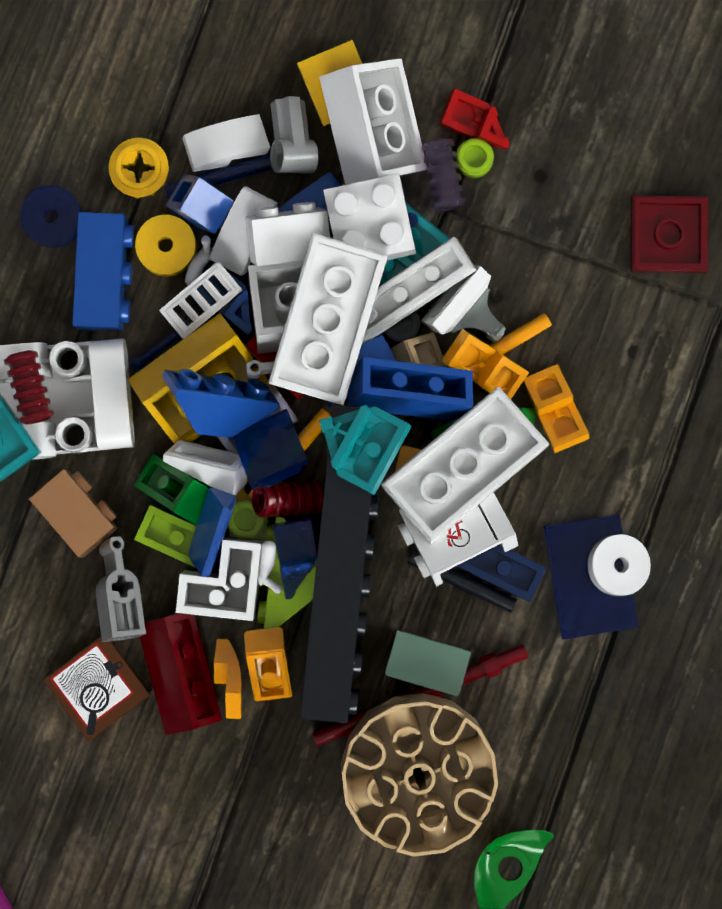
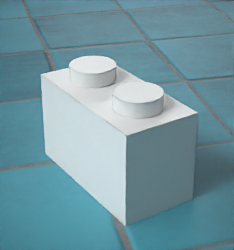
[245,202,330,266]

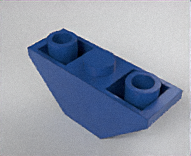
[162,369,280,438]

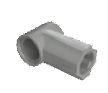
[270,96,318,174]

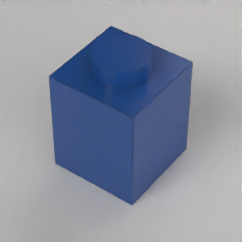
[165,174,234,234]

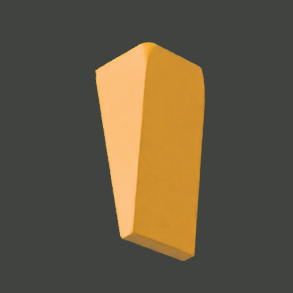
[244,627,293,701]

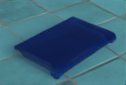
[544,515,638,640]

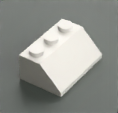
[319,58,428,185]

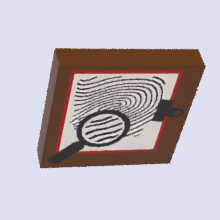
[43,637,152,742]

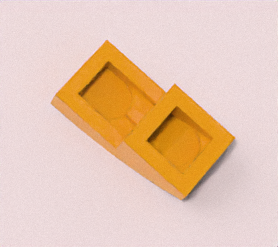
[441,329,529,399]
[523,364,589,453]

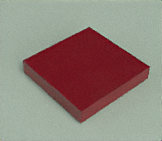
[630,195,708,273]

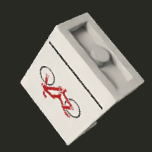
[397,492,519,587]

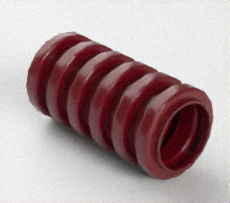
[4,350,54,425]
[251,481,324,517]

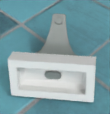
[421,265,506,343]

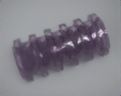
[421,138,466,212]

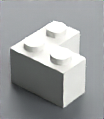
[176,537,264,621]

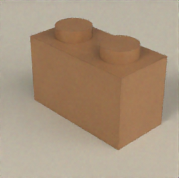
[29,469,118,558]

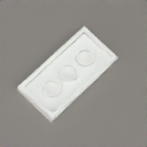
[268,233,388,406]
[381,386,549,544]

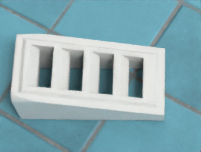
[159,261,242,339]
[163,440,249,495]

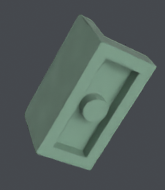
[385,630,471,696]

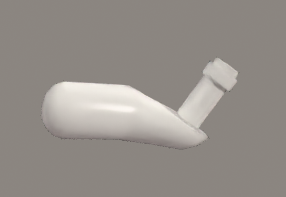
[185,236,213,285]
[258,541,283,595]

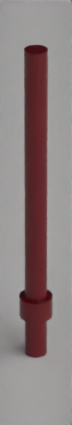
[312,644,529,747]

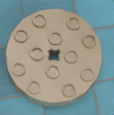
[341,693,498,857]

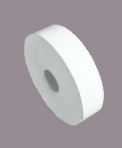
[587,534,651,596]

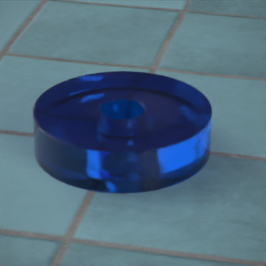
[21,186,82,248]

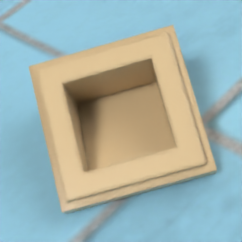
[391,332,447,367]

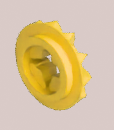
[109,138,170,199]

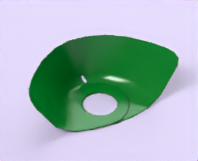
[474,830,554,909]

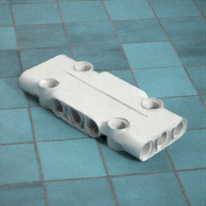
[0,338,135,460]

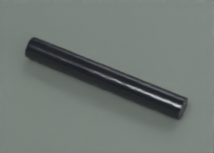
[407,550,517,613]

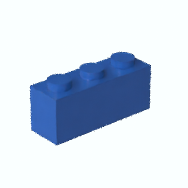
[73,212,135,332]
[348,357,473,421]

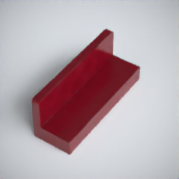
[140,613,222,735]

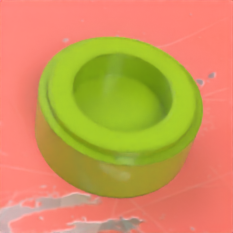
[456,138,494,178]
[228,500,265,539]

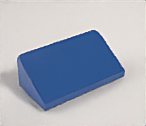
[189,488,237,577]

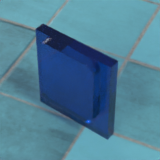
[232,409,309,489]

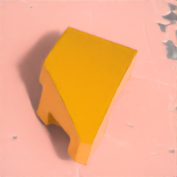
[214,639,242,719]

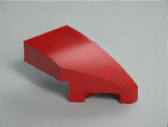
[438,89,510,150]

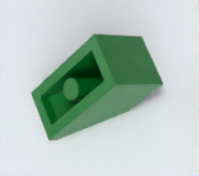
[133,453,210,526]

